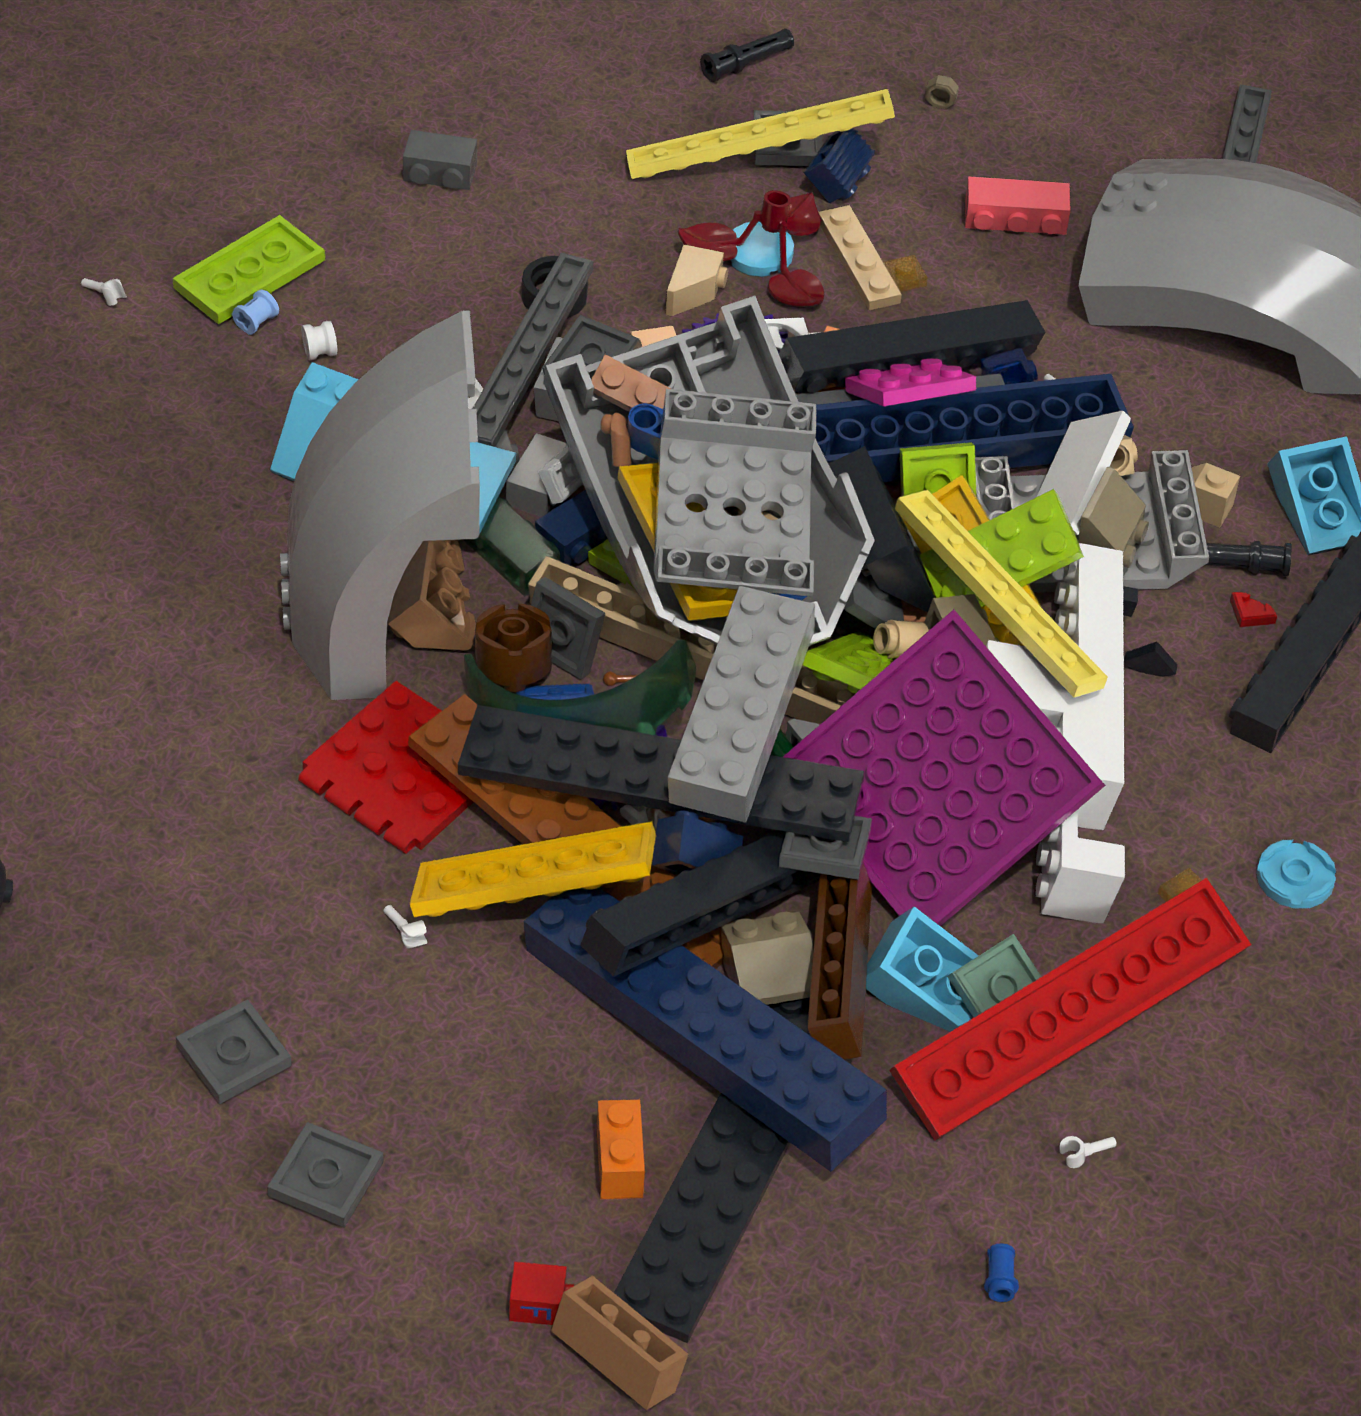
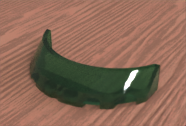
[464,640,696,735]

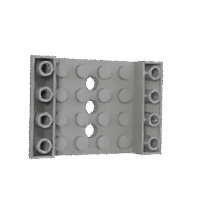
[654,389,816,597]
[975,450,1209,592]

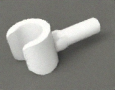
[81,278,127,306]
[384,905,427,948]
[1060,1136,1116,1168]

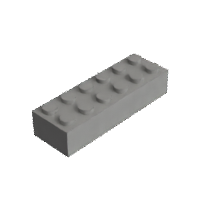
[668,585,815,823]

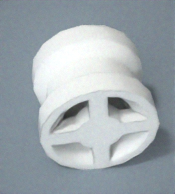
[301,320,337,360]

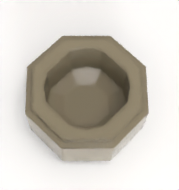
[925,75,959,109]

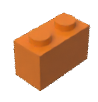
[597,1099,645,1199]

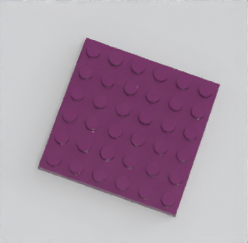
[783,609,1106,926]

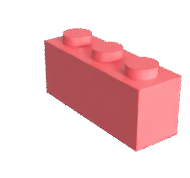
[965,176,1070,235]

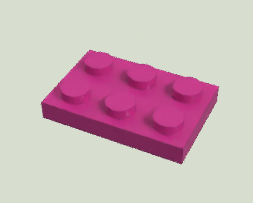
[845,359,976,407]

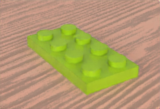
[173,215,325,324]
[920,489,1084,607]
[802,631,895,694]

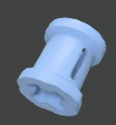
[232,289,279,335]

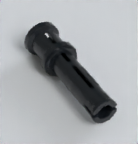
[700,28,794,82]
[1205,541,1292,576]

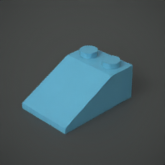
[270,362,359,481]
[1268,436,1361,555]
[866,907,979,1032]

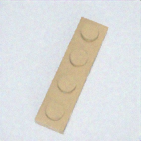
[818,205,902,310]

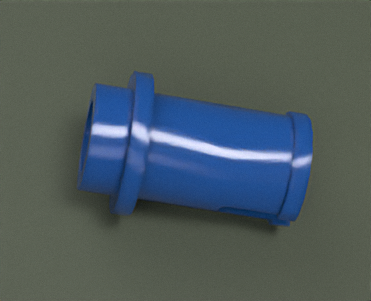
[984,1243,1019,1302]

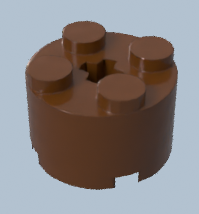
[475,604,552,692]

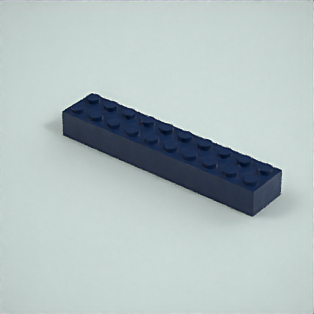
[815,374,1134,482]
[523,887,887,1172]

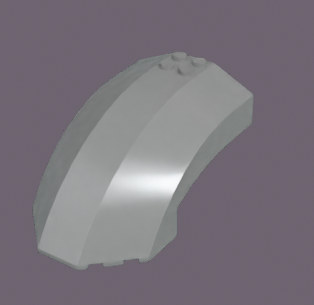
[1078,158,1361,394]
[544,296,875,646]
[280,311,480,700]

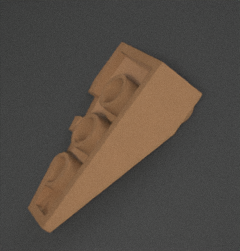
[387,540,476,650]

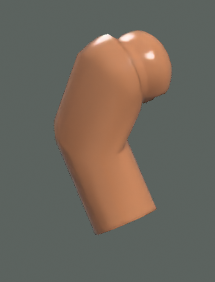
[601,412,631,467]

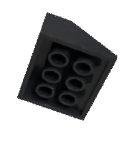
[829,446,936,613]

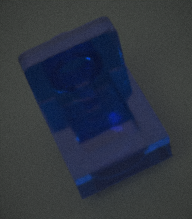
[981,348,1038,385]

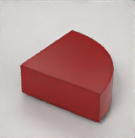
[1230,592,1277,627]

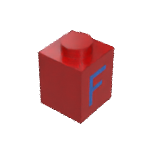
[509,1261,574,1325]

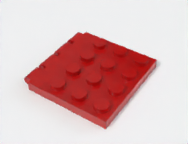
[298,681,473,854]

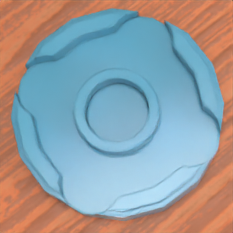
[731,222,794,277]
[1256,840,1336,908]

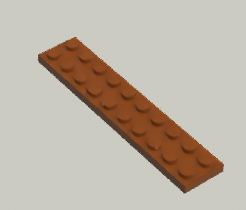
[408,694,735,969]

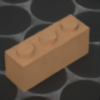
[551,1276,688,1410]

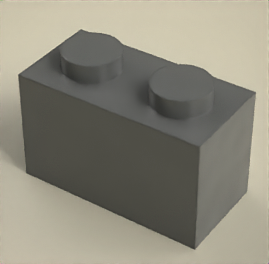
[403,130,477,190]

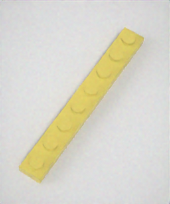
[626,89,895,179]
[895,490,1108,698]

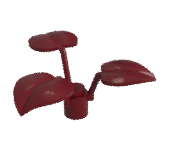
[678,190,824,306]

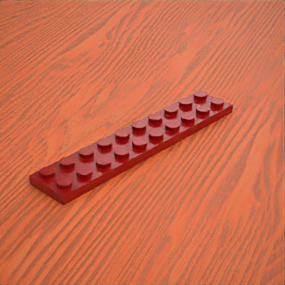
[889,878,1252,1141]

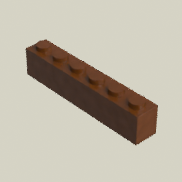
[808,862,872,1060]

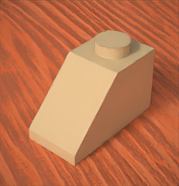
[666,245,728,316]
[1192,463,1240,528]

